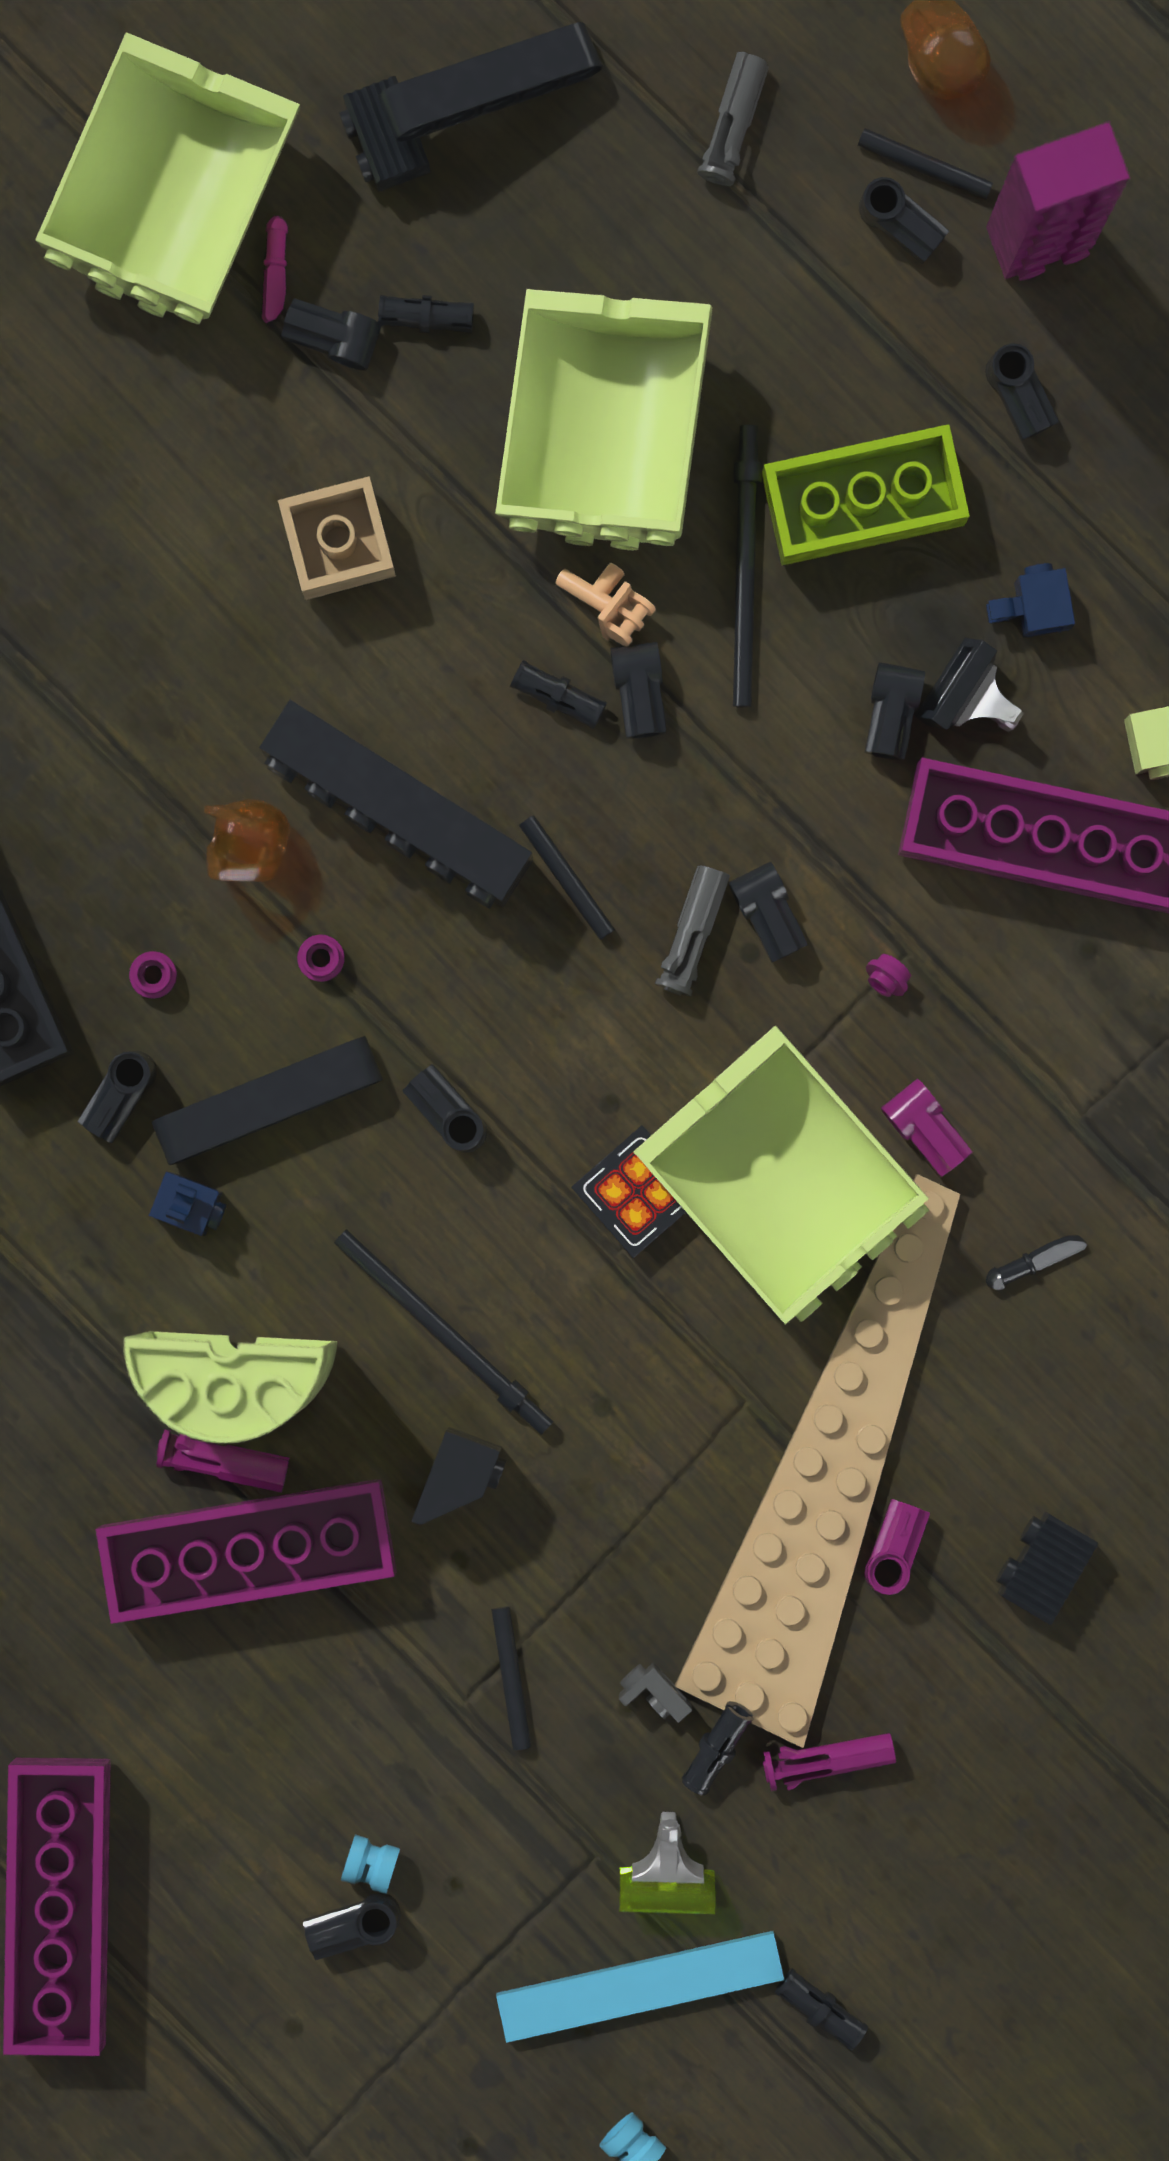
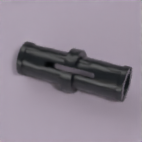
[378,295,474,333]
[510,660,607,730]
[681,1701,754,1795]
[774,1968,868,2051]

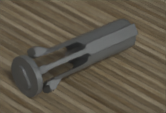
[697,52,769,186]
[655,865,730,997]

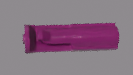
[156,1429,290,1492]
[763,1733,896,1791]

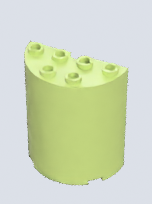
[35,32,300,324]
[495,289,712,550]
[633,1025,929,1324]
[125,1331,337,1443]

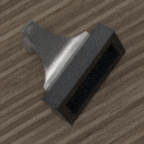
[915,638,1023,732]

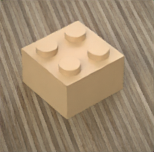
[278,476,396,600]

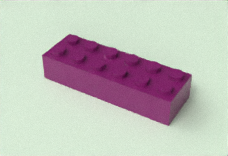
[986,122,1130,281]
[898,758,1169,914]
[96,1478,397,1624]
[3,1758,111,2056]

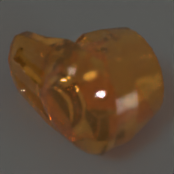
[900,0,991,99]
[204,798,291,882]

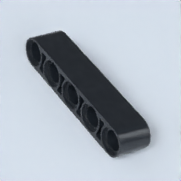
[378,22,603,143]
[151,1036,383,1166]

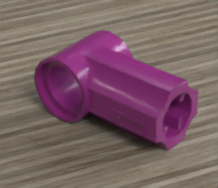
[881,1079,972,1177]
[864,1499,930,1595]

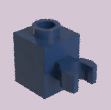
[986,563,1075,638]
[149,1171,227,1236]

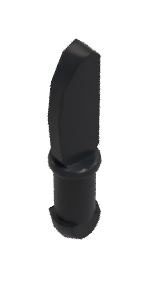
[985,1235,1087,1290]

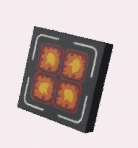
[571,1125,686,1258]

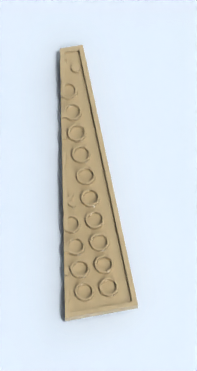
[675,1174,960,1748]

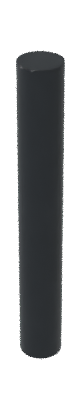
[857,128,993,200]
[519,815,615,940]
[491,1606,532,1750]

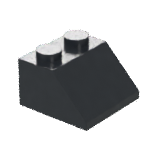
[412,1427,506,1525]

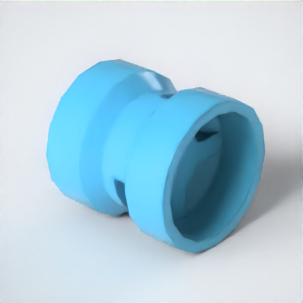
[341,1834,400,1894]
[599,2112,666,2161]

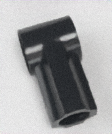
[859,177,949,265]
[281,298,382,371]
[985,343,1059,441]
[610,642,666,739]
[864,662,925,761]
[728,862,808,963]
[78,1051,157,1143]
[402,1064,487,1153]
[303,1893,401,1961]

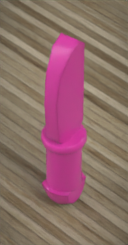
[262,216,288,323]

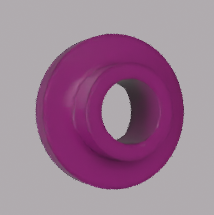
[297,935,345,982]
[129,951,177,999]
[866,954,911,997]

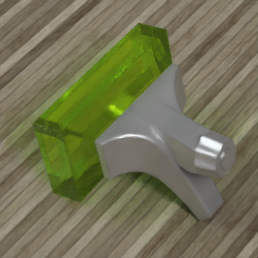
[619,1812,715,1914]

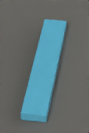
[496,1931,784,2043]

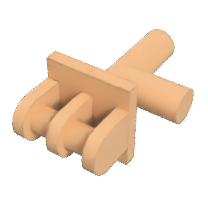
[556,563,656,647]

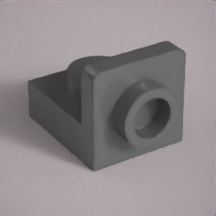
[619,1662,692,1723]

